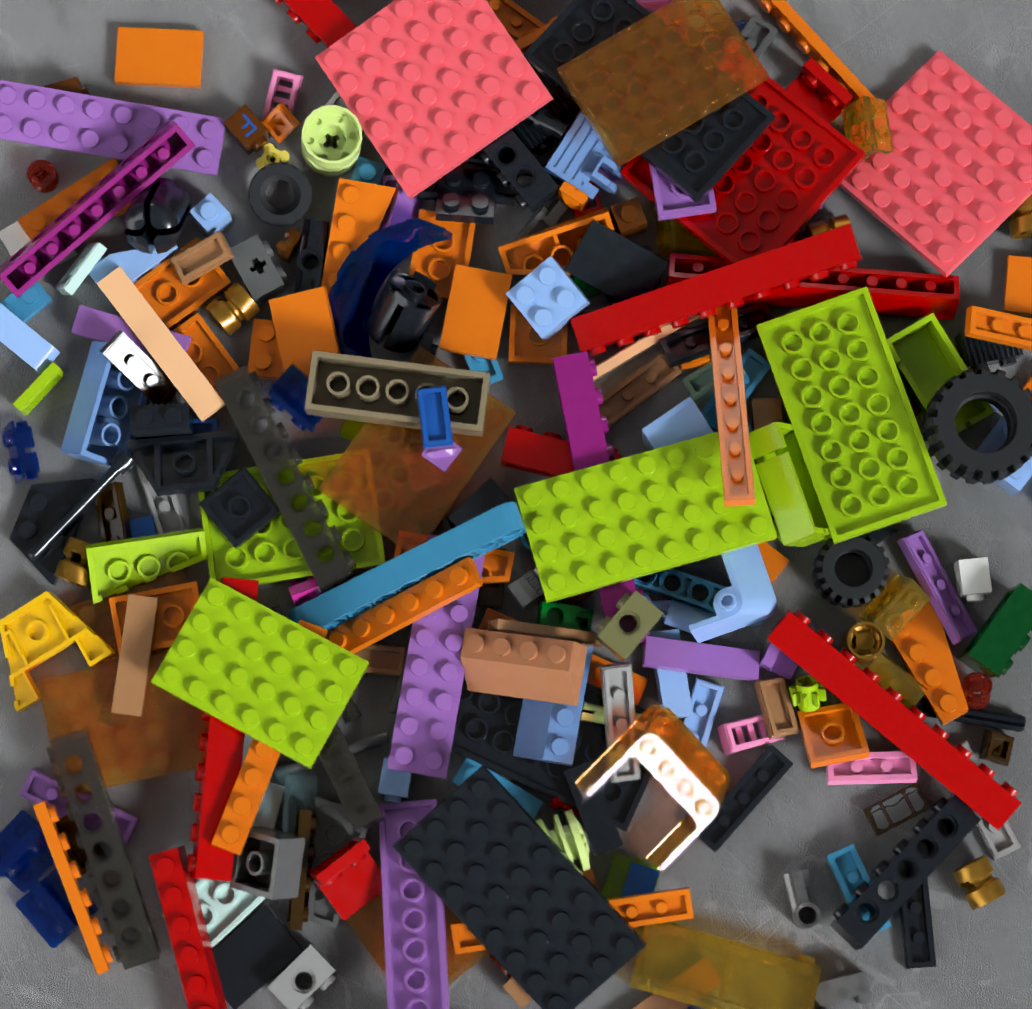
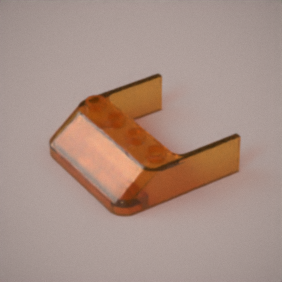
[575,704,731,872]

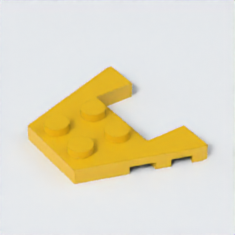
[0,591,115,712]

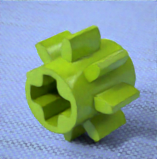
[789,675,827,712]

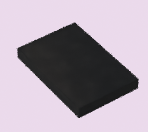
[564,219,669,302]
[212,905,304,1009]

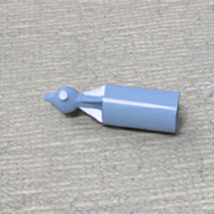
[643,591,716,633]

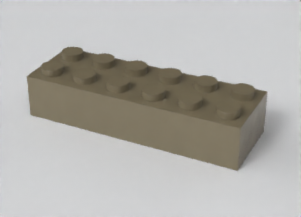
[304,350,490,437]

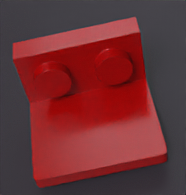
[785,57,853,125]
[309,837,382,920]

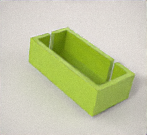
[887,313,994,435]
[749,421,831,547]

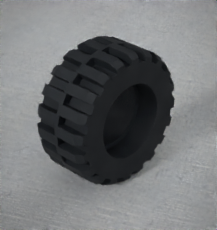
[922,367,1032,485]

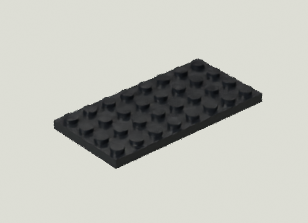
[523,0,776,204]
[451,676,675,832]
[393,765,646,1009]

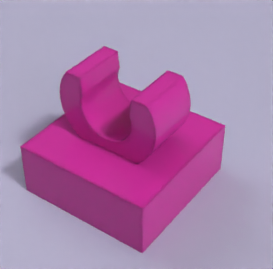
[288,577,323,607]

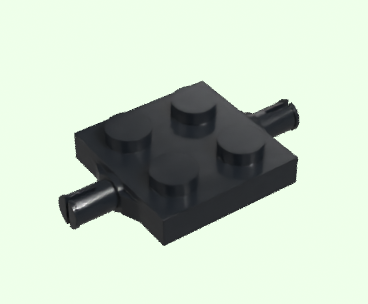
[417,168,515,224]

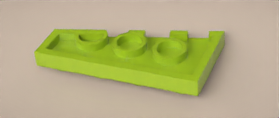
[85,528,208,604]

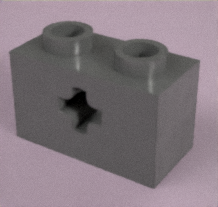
[231,234,288,305]

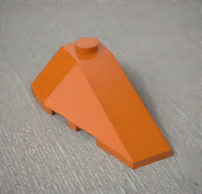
[498,207,615,275]

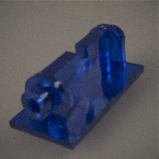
[2,421,41,484]

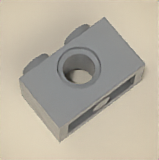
[267,944,337,1009]

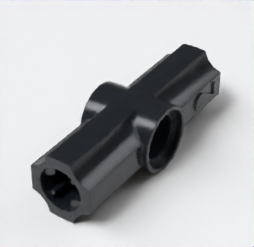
[294,218,329,293]

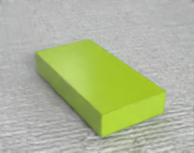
[13,362,65,416]

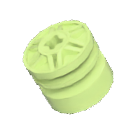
[301,105,362,177]
[536,809,591,871]

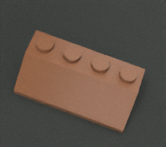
[460,628,588,706]

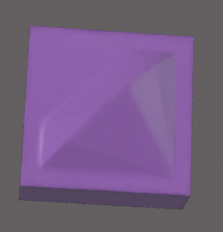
[421,442,462,473]

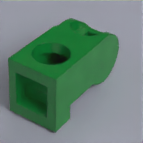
[536,601,594,632]

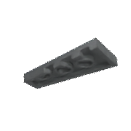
[308,797,373,929]

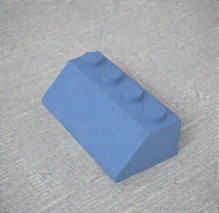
[60,341,157,467]
[513,645,593,766]

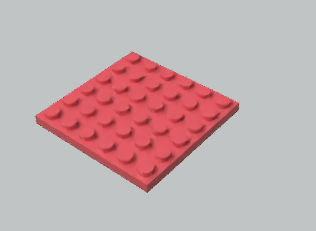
[315,0,553,199]
[840,50,1032,278]

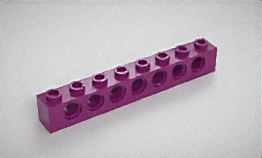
[0,120,195,298]

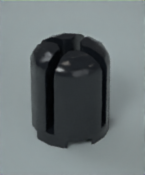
[123,177,192,254]
[366,269,443,353]

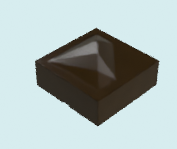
[978,730,1015,766]

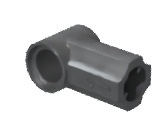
[782,869,821,930]

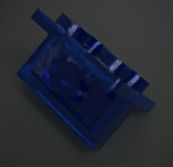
[268,362,323,432]
[0,810,54,893]
[16,868,99,948]

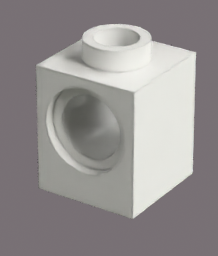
[953,557,992,602]

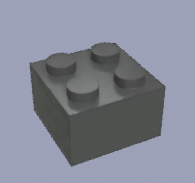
[229,826,305,900]

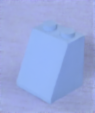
[642,397,714,451]

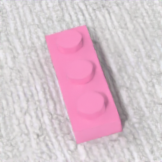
[826,751,918,785]

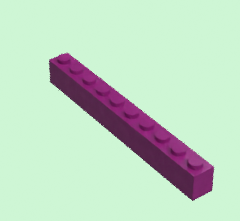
[552,351,650,643]

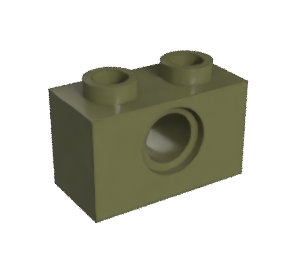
[596,590,664,662]

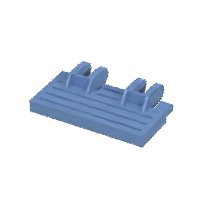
[544,108,627,201]

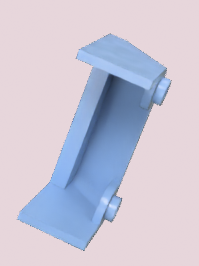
[688,544,778,643]

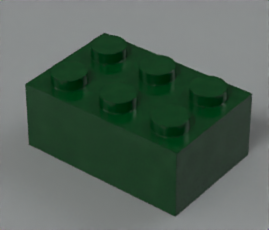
[959,583,1032,680]

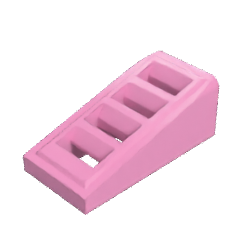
[261,69,304,121]
[717,714,785,755]

